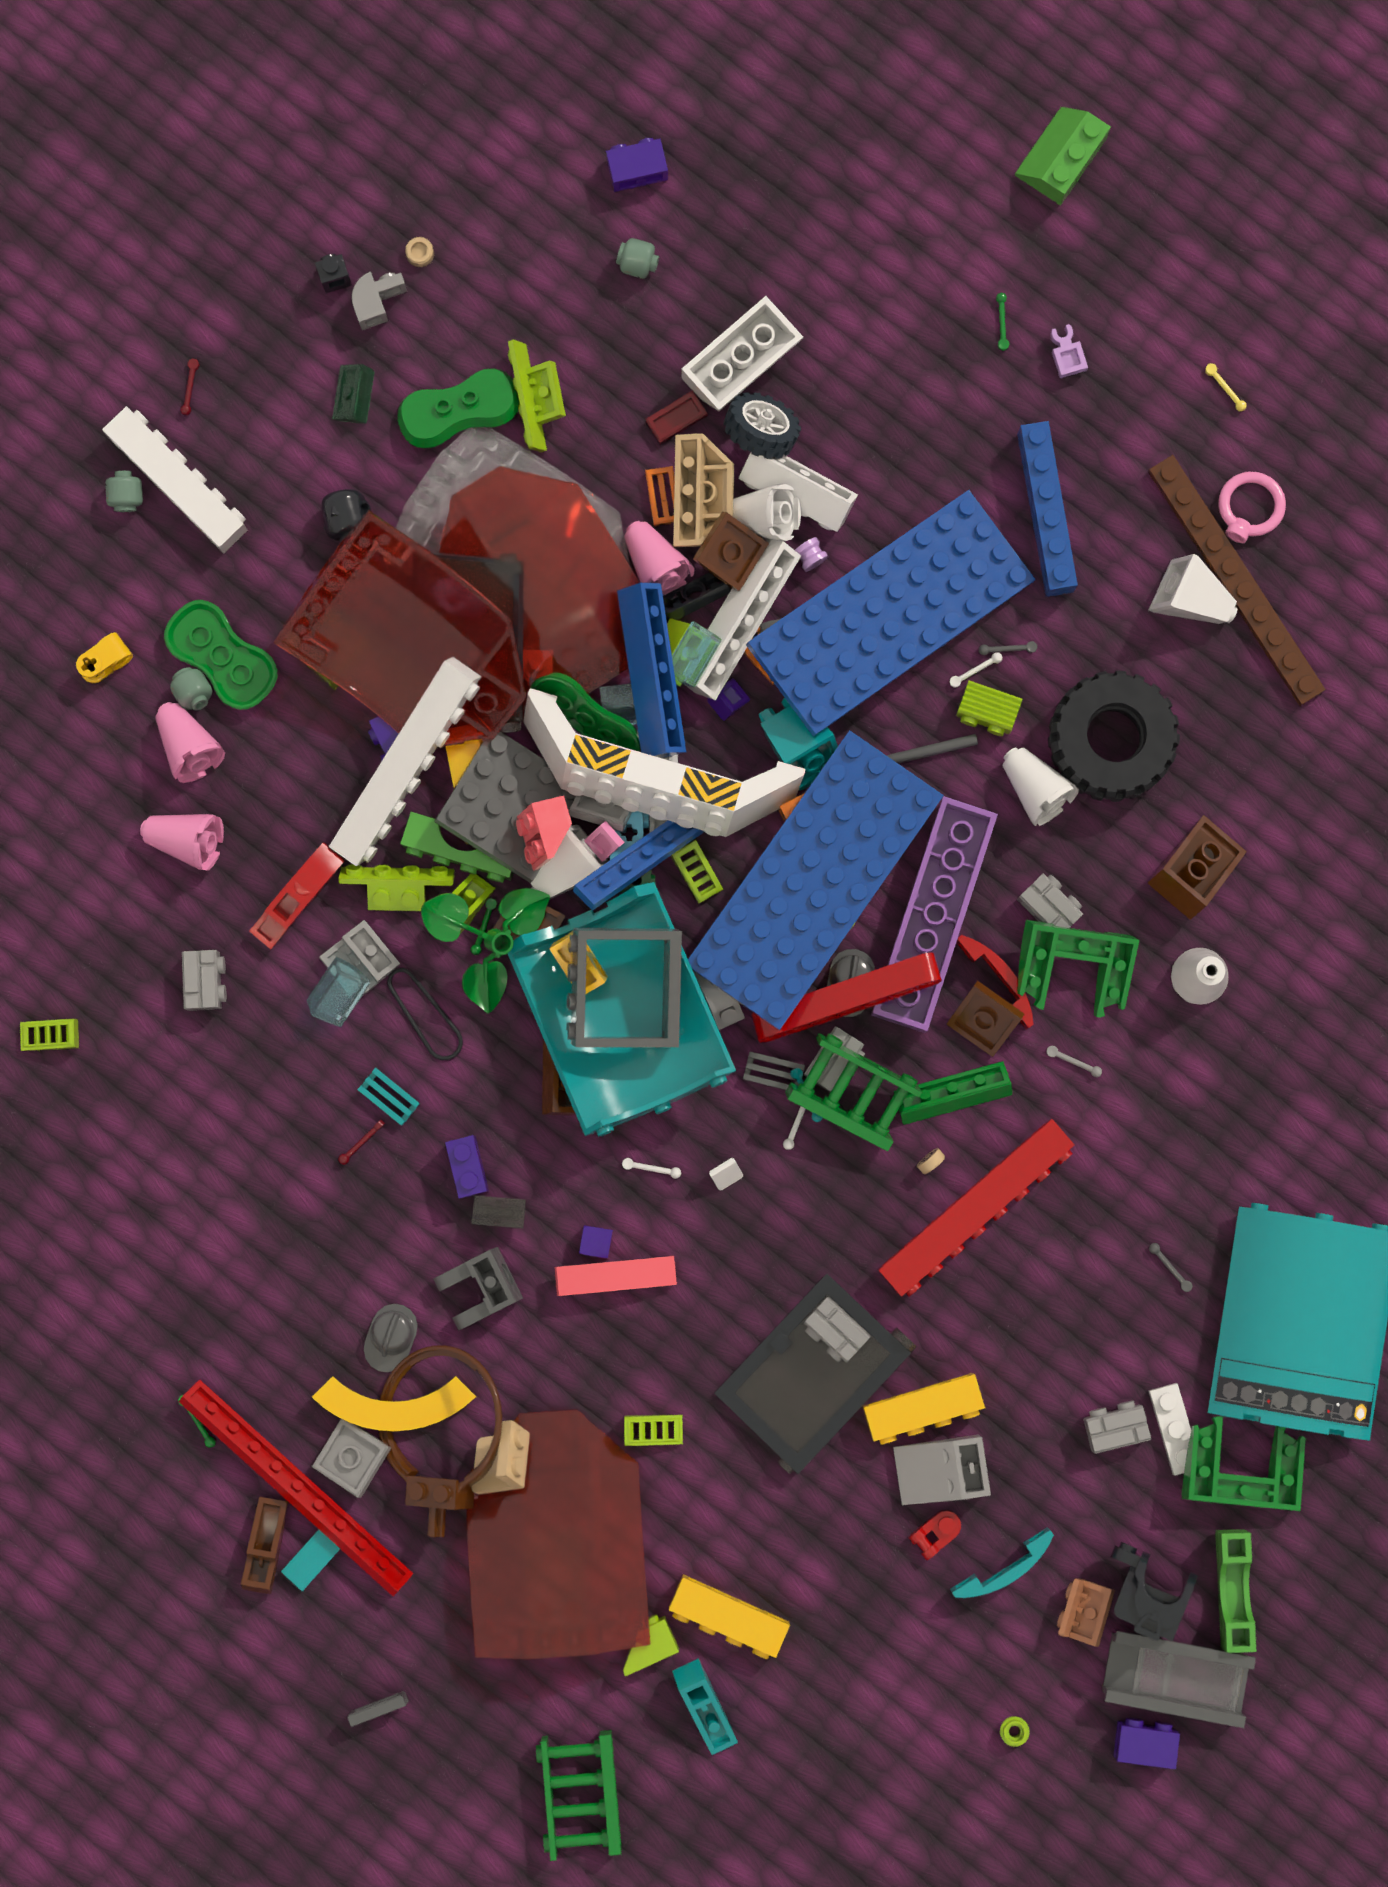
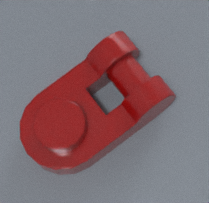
[908,1510,961,1561]

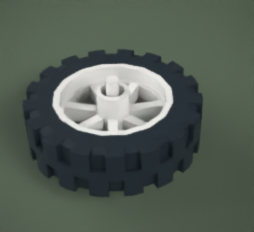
[723,392,801,459]

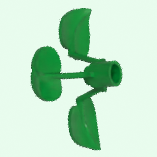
[421,888,550,1013]

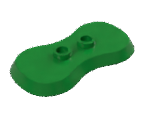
[397,369,520,448]
[164,600,277,710]
[530,672,641,752]

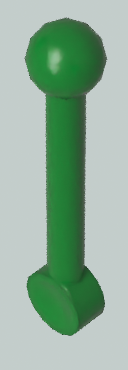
[996,293,1009,351]
[470,898,497,955]
[178,1395,216,1448]

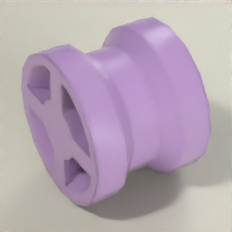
[795,537,829,572]

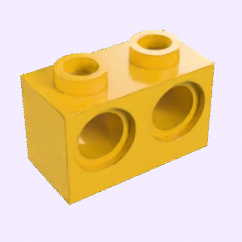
[550,931,608,995]

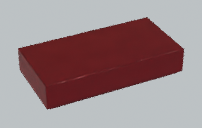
[645,390,707,445]

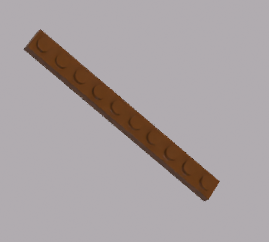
[1148,455,1326,706]

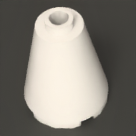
[733,484,801,541]
[1003,747,1079,826]
[1171,948,1229,1005]

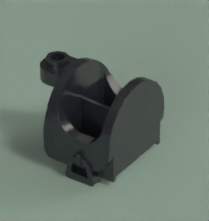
[1111,1542,1198,1642]

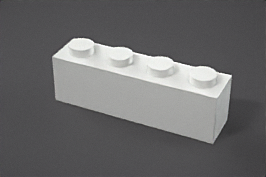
[738,452,858,532]

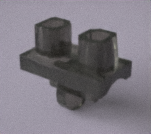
[471,1195,526,1229]

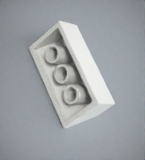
[682,296,803,411]

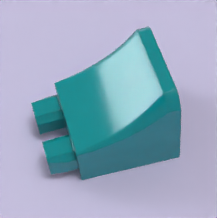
[759,698,838,790]

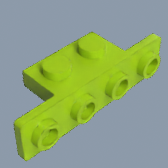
[508,340,566,452]
[339,864,455,911]

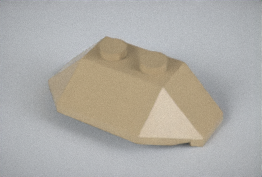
[673,433,734,547]

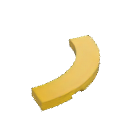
[312,1376,476,1431]

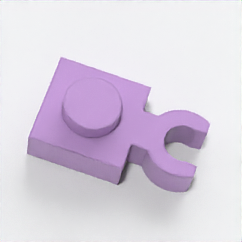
[1051,324,1088,378]

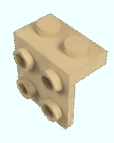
[472,1420,530,1494]

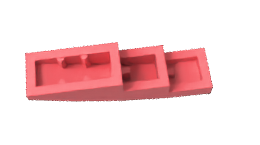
[555,1256,677,1296]

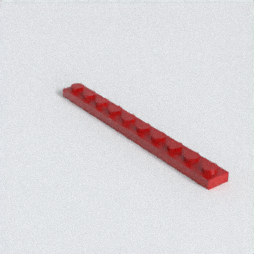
[179,1380,414,1597]

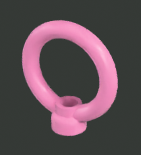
[1219,472,1286,543]

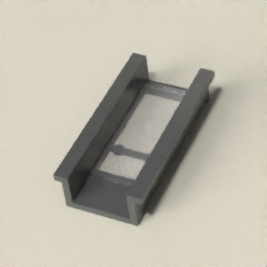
[1102,1631,1256,1728]

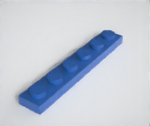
[573,820,705,911]

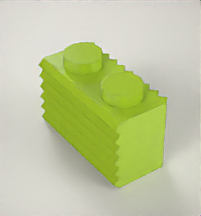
[956,681,1022,736]

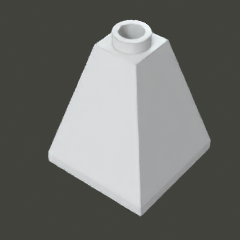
[1149,554,1237,624]
[530,825,608,899]

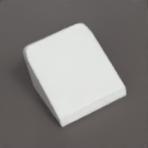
[709,1158,743,1190]

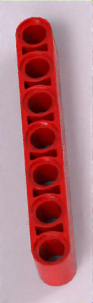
[751,952,942,1043]

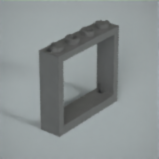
[566,928,682,1047]

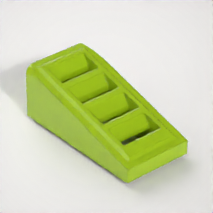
[671,839,723,903]
[20,1019,79,1051]
[624,1415,683,1446]

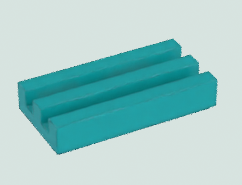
[357,1067,420,1126]

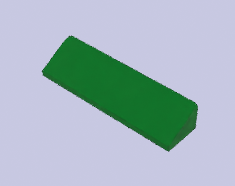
[894,1061,1012,1124]

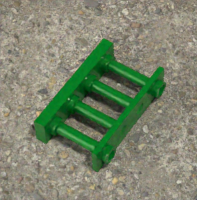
[785,1033,922,1151]
[536,1730,622,1861]

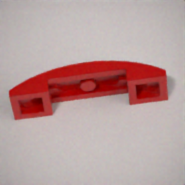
[956,935,1033,1030]

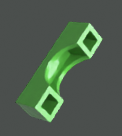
[401,812,514,883]
[1215,1529,1256,1653]

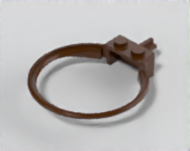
[378,1345,502,1537]

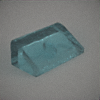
[672,621,722,687]

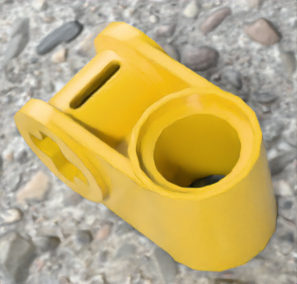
[76,632,133,683]

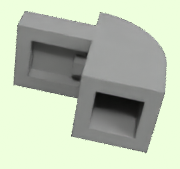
[352,272,407,330]
[693,971,745,1030]

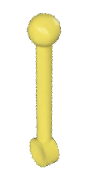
[1205,363,1247,411]

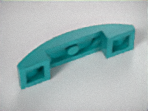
[950,1527,1054,1598]

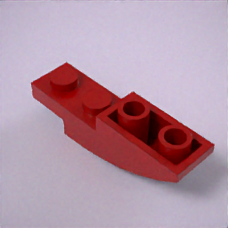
[249,842,346,949]

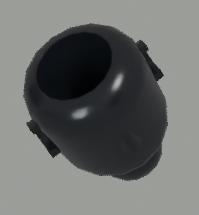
[321,489,371,556]

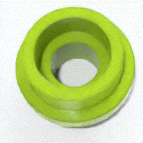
[1000,1716,1029,1747]

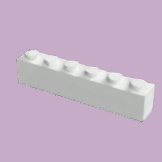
[102,406,248,553]
[683,537,801,700]

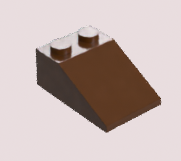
[1147,815,1247,920]

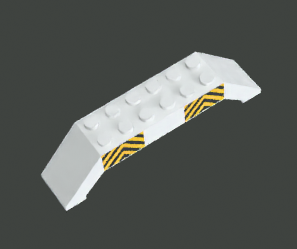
[523,688,805,837]

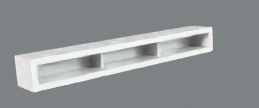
[329,657,481,866]

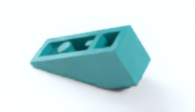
[672,1658,738,1755]

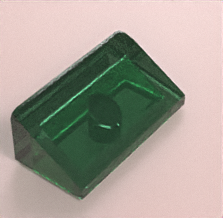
[332,364,374,424]

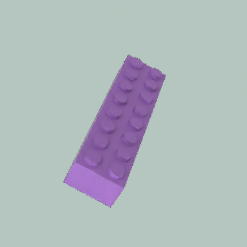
[871,796,998,1033]

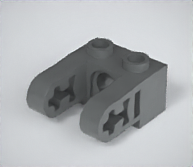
[433,1247,523,1331]

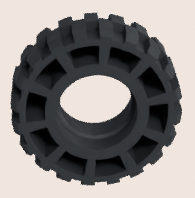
[1048,670,1180,802]

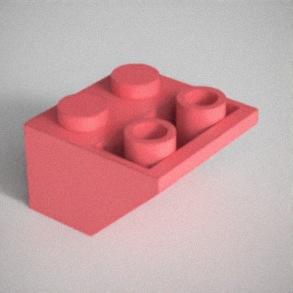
[516,796,572,871]

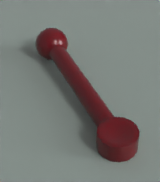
[180,358,200,416]
[338,1119,385,1165]

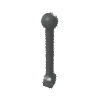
[979,641,1037,655]
[1149,1243,1193,1292]

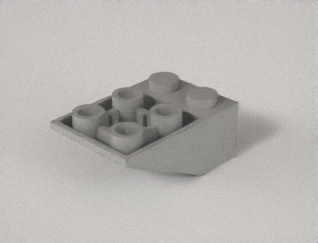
[893,1434,991,1505]

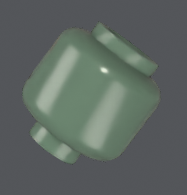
[616,238,659,279]
[105,471,143,512]
[170,667,213,711]

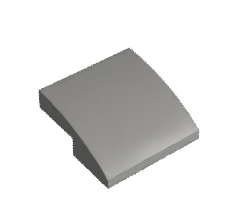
[319,920,400,1002]

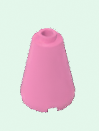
[624,521,695,596]
[155,702,225,783]
[140,814,224,870]

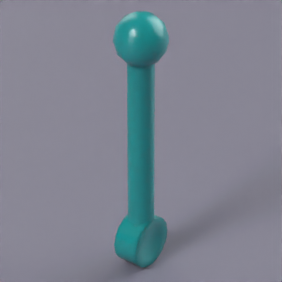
[790,1068,822,1122]

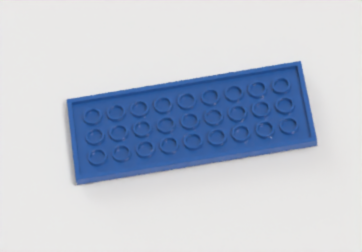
[746,490,1036,737]
[688,730,944,1031]

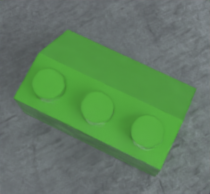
[1015,107,1111,206]

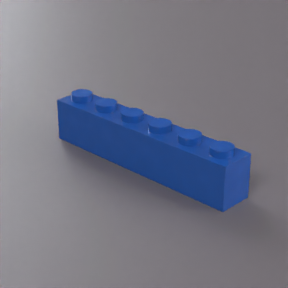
[1017,421,1078,597]
[617,583,686,759]

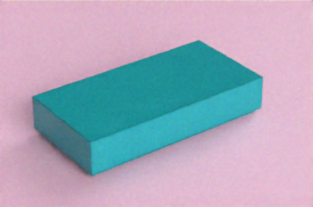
[281,1530,340,1591]

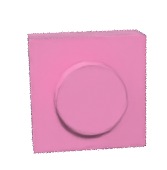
[584,821,625,862]

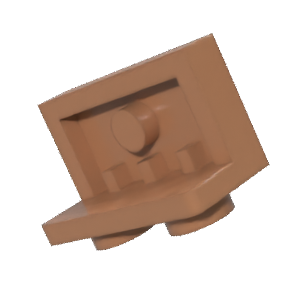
[1057,1578,1115,1647]

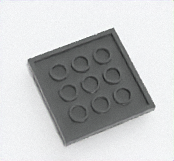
[434,727,576,883]

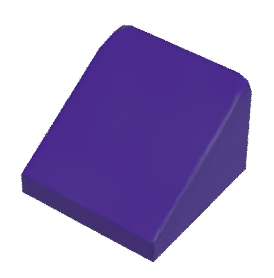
[707,678,751,721]
[579,1225,613,1259]

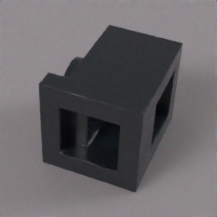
[315,254,352,294]

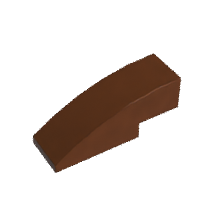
[241,1497,288,1594]

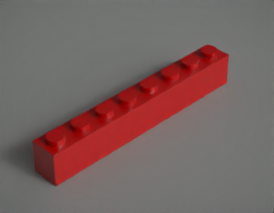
[877,1119,1075,1297]

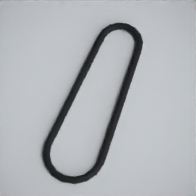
[387,968,463,1060]

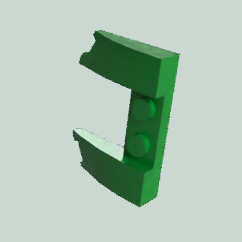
[1017,920,1139,1018]
[1181,1416,1306,1511]

